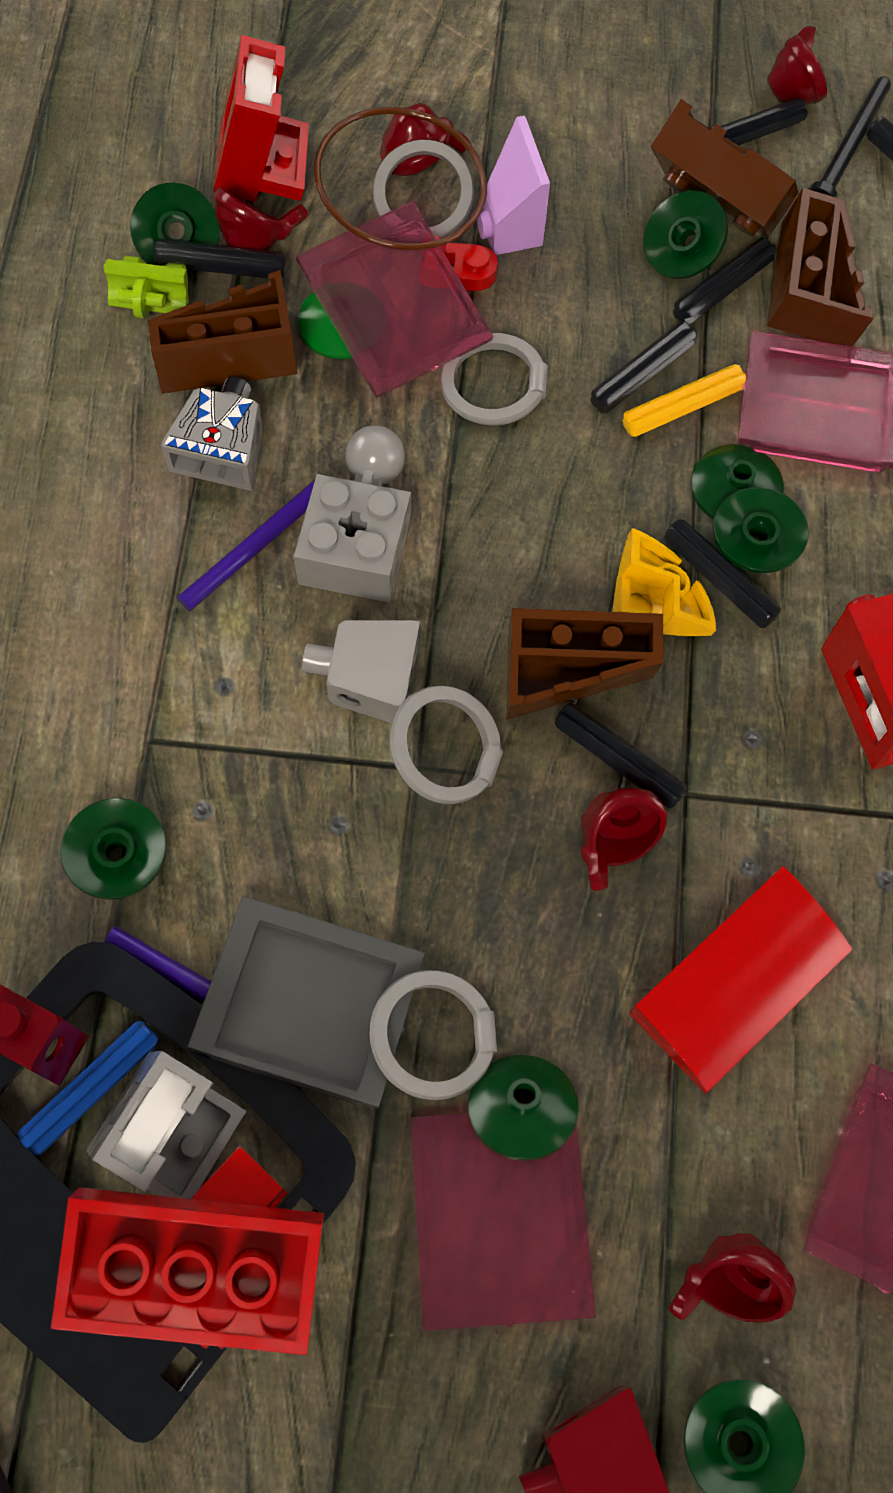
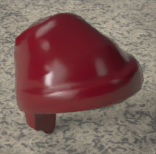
[767,26,827,105]
[380,102,470,176]
[214,187,308,251]
[580,788,668,891]
[668,1233,797,1323]

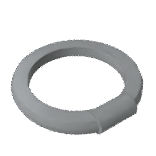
[372,140,475,243]
[440,333,548,426]
[390,686,503,804]
[370,970,497,1100]

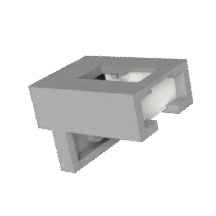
[86,1051,246,1199]

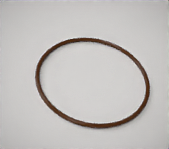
[314,107,487,251]

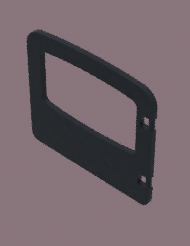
[0,942,356,1443]

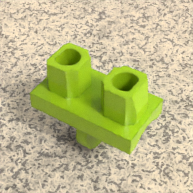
[104,256,189,319]

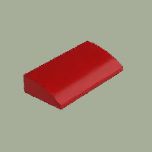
[629,866,853,1094]
[51,1187,325,1355]

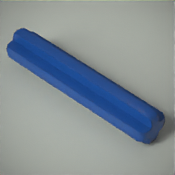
[17,1021,159,1156]

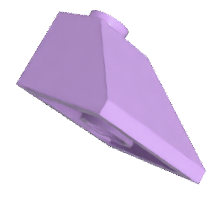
[477,116,550,255]

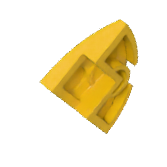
[612,528,716,636]

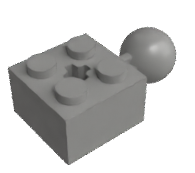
[293,425,411,603]

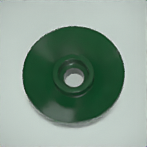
[130,182,219,274]
[643,190,728,279]
[691,444,784,519]
[713,487,809,573]
[60,798,167,900]
[468,1055,578,1161]
[684,1379,805,1493]

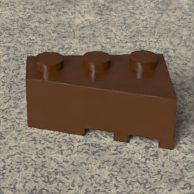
[650,99,799,238]
[767,188,874,351]
[148,270,298,394]
[506,608,663,720]

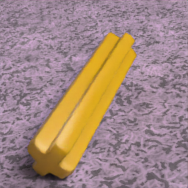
[622,364,747,437]

